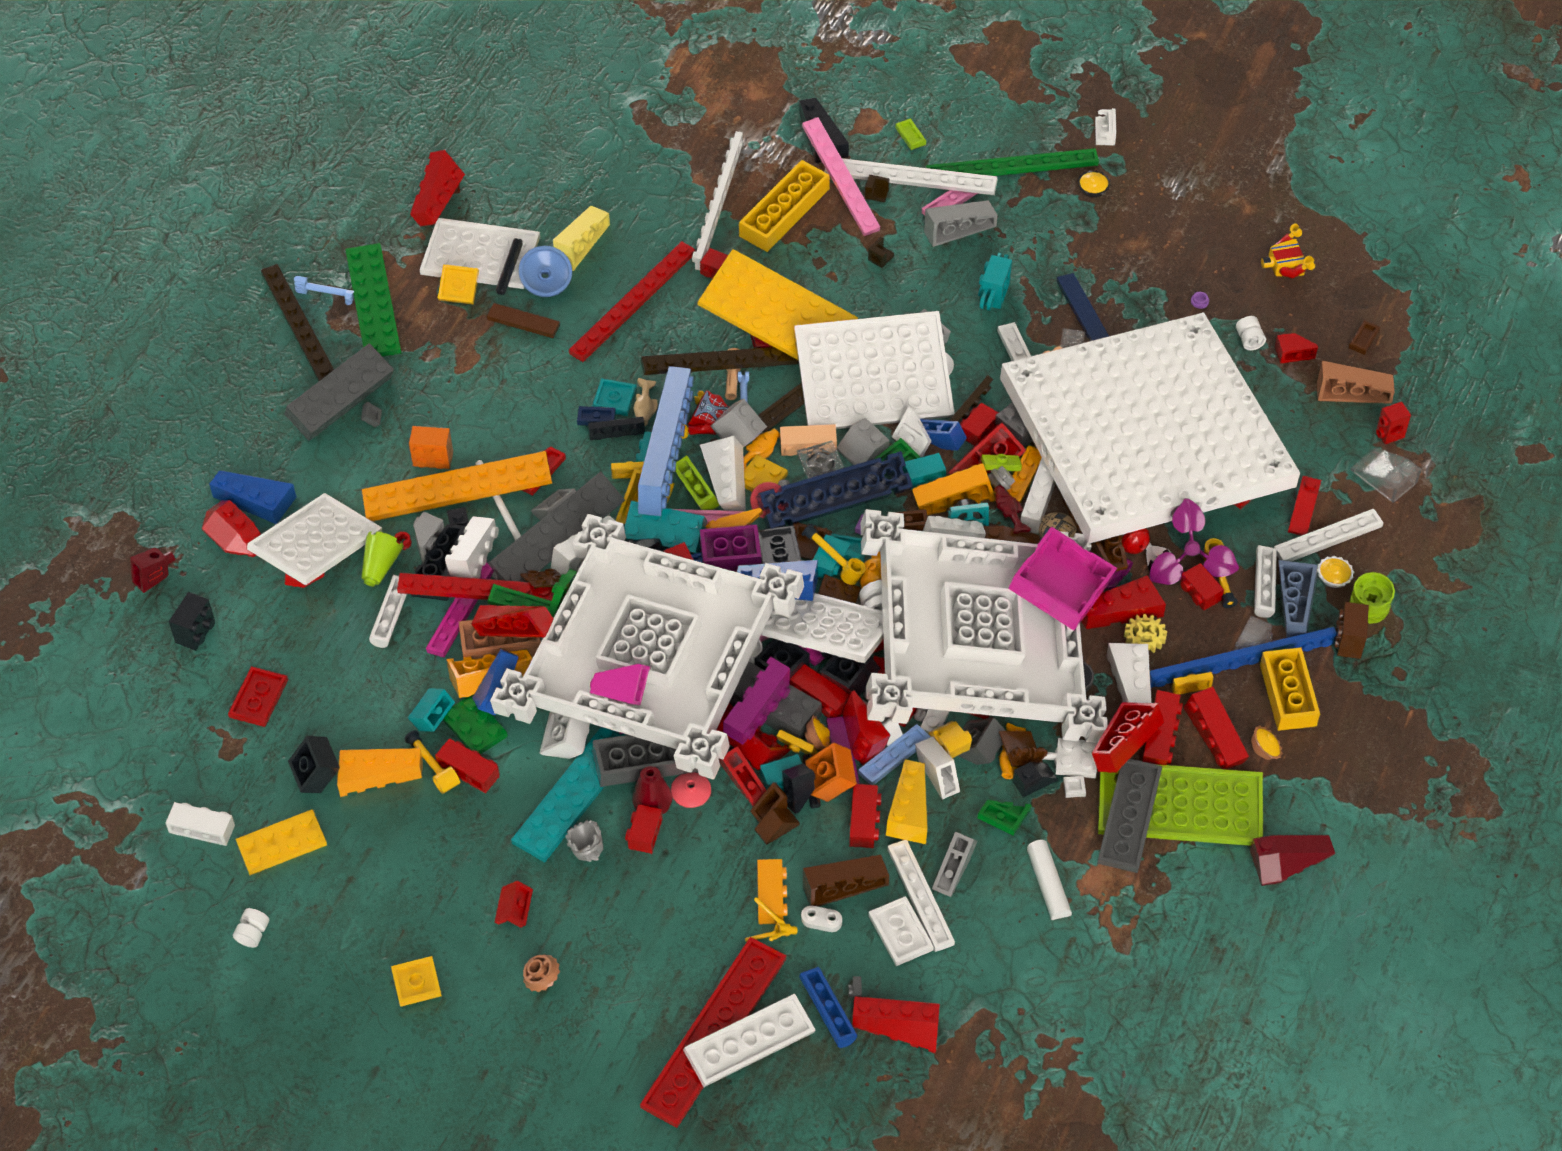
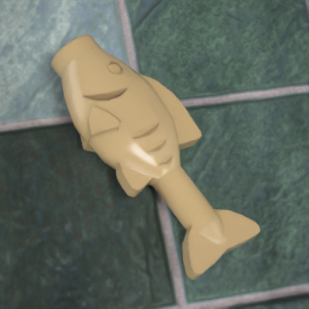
[634,378,658,426]

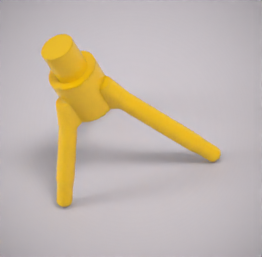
[745,897,798,942]

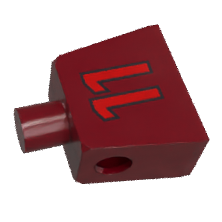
[130,548,175,593]

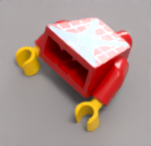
[681,390,729,439]

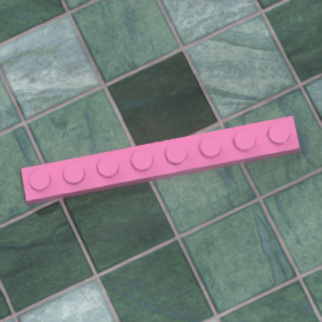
[802,117,880,236]

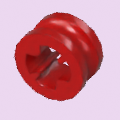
[394,532,412,550]

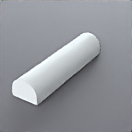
[1254,545,1277,618]
[369,575,407,648]
[1027,840,1072,920]

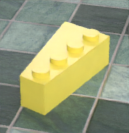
[553,206,610,271]

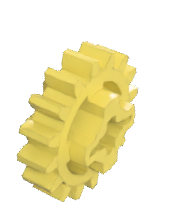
[1124,614,1167,653]

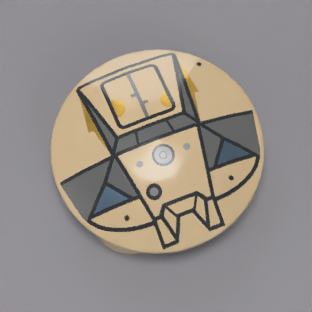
[1039,512,1076,538]

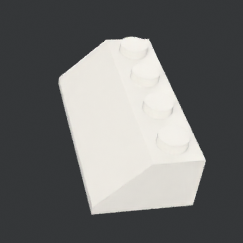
[539,711,590,759]

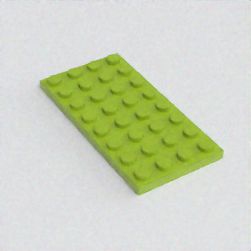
[1098,764,1263,846]

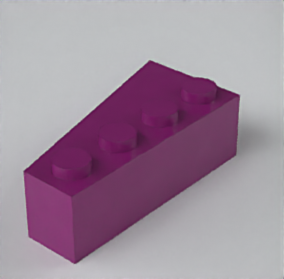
[723,657,790,744]

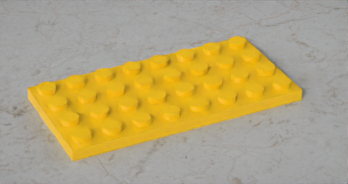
[697,249,858,360]

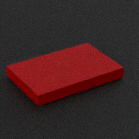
[228,666,289,727]

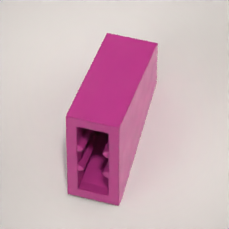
[590,664,650,705]

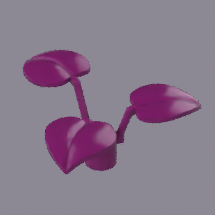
[1150,498,1239,585]

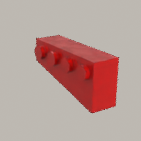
[1081,575,1166,629]

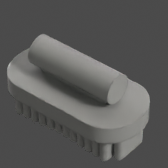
[988,466,1015,490]

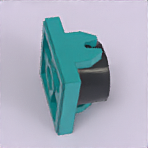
[948,499,989,527]

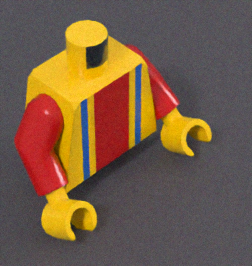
[1261,224,1315,279]

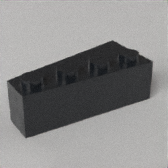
[799,98,849,163]
[411,524,465,601]

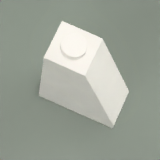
[915,737,960,800]

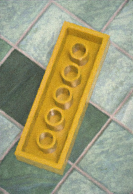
[739,160,830,252]

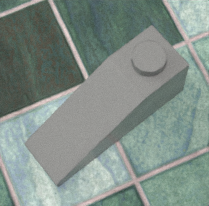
[932,832,978,897]

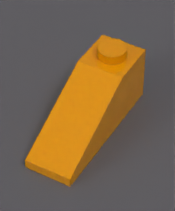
[705,508,763,529]

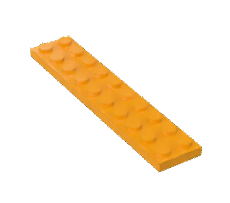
[362,451,552,521]

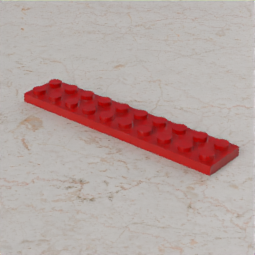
[640,937,786,1128]

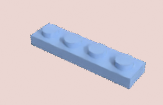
[858,724,931,785]

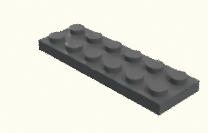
[1097,759,1162,873]

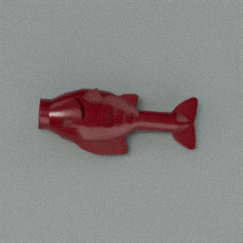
[993,485,1031,534]

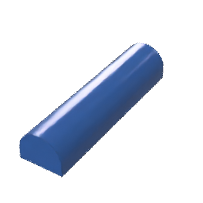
[799,967,857,1048]

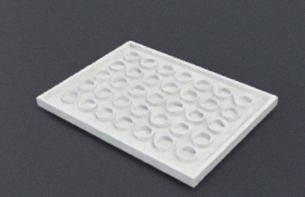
[794,311,955,429]

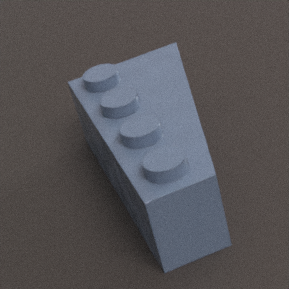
[1279,560,1318,638]

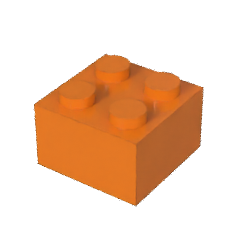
[409,426,453,469]
[805,743,857,802]

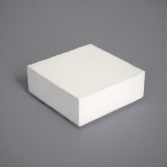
[1063,776,1086,798]

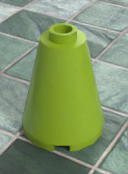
[361,531,404,587]

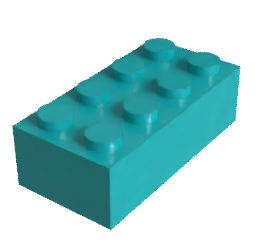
[624,501,708,555]

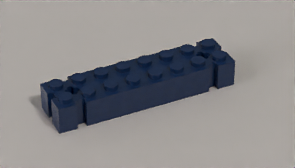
[756,451,913,529]

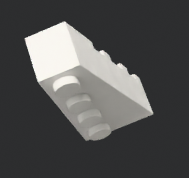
[700,436,746,511]
[1107,643,1151,703]

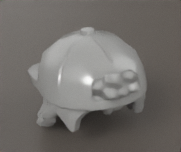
[565,820,604,862]

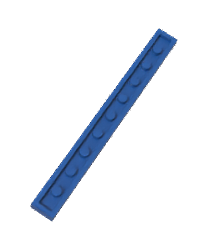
[1150,627,1337,688]

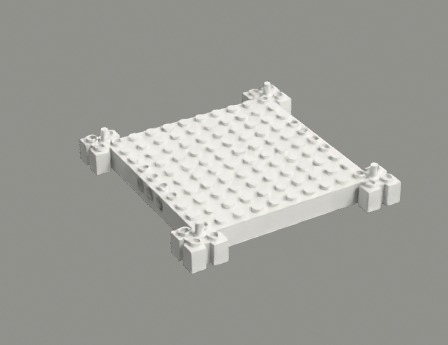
[860,509,1108,743]
[490,514,804,779]

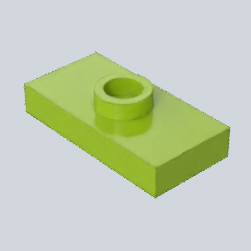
[895,118,926,150]
[981,454,1022,471]

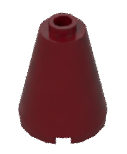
[632,766,673,815]

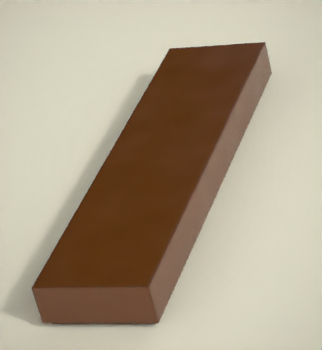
[487,303,560,338]

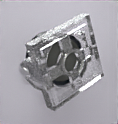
[797,441,845,478]

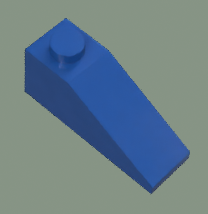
[920,419,967,450]
[472,649,518,715]

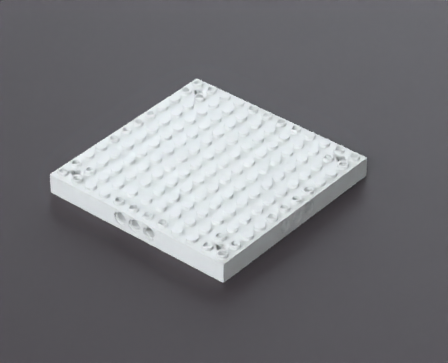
[1000,313,1300,544]

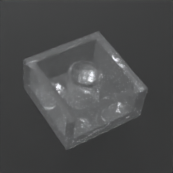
[1060,328,1085,348]

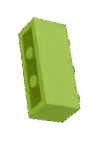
[675,455,720,510]

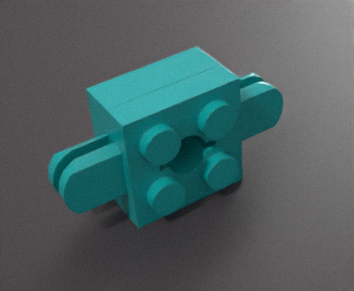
[978,252,1012,311]

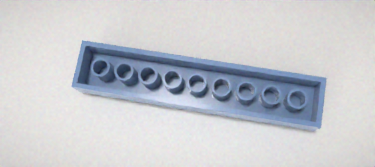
[638,366,694,516]

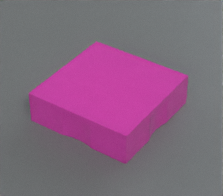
[1008,526,1117,631]

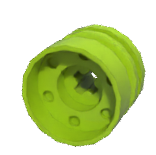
[1350,572,1395,624]

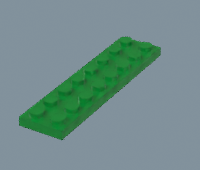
[345,243,401,357]

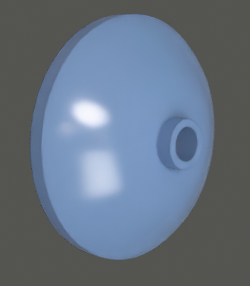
[519,246,572,297]

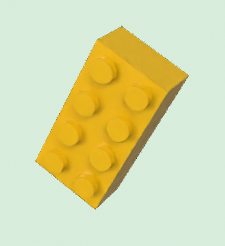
[1260,647,1320,731]

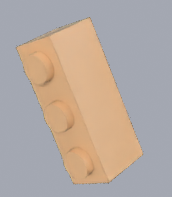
[780,424,837,456]

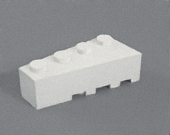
[445,516,499,579]
[551,516,617,575]

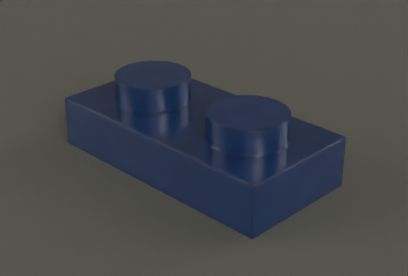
[577,406,616,426]

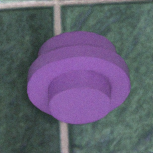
[1191,292,1209,309]

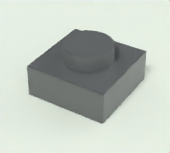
[361,402,382,428]
[849,976,862,1005]

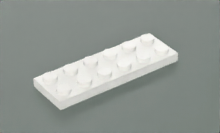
[683,994,815,1087]

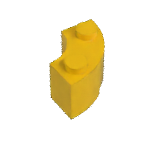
[928,721,972,758]

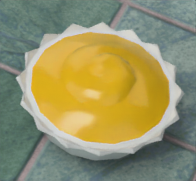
[1317,556,1354,588]

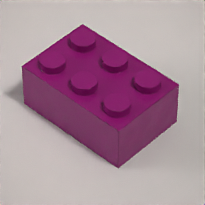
[700,525,762,572]

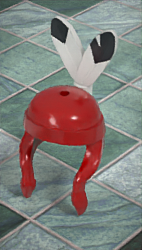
[1122,528,1171,571]

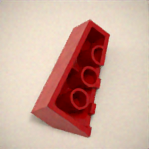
[471,605,554,638]
[716,703,790,770]
[852,996,940,1054]

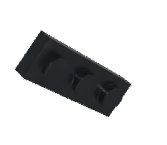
[588,417,645,440]

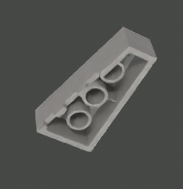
[924,200,997,247]

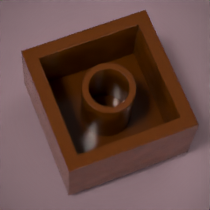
[1334,602,1369,659]

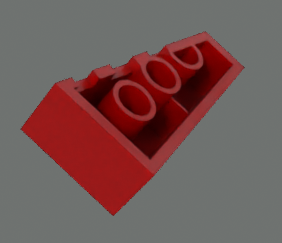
[410,150,465,227]
[1183,686,1249,770]
[1092,702,1164,773]

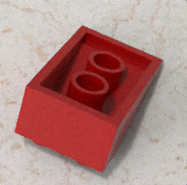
[842,690,891,766]

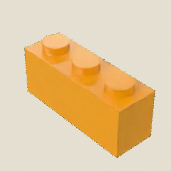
[757,859,787,924]

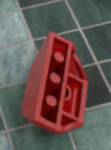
[202,500,261,557]

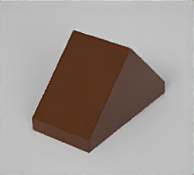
[750,782,787,823]
[755,808,800,845]

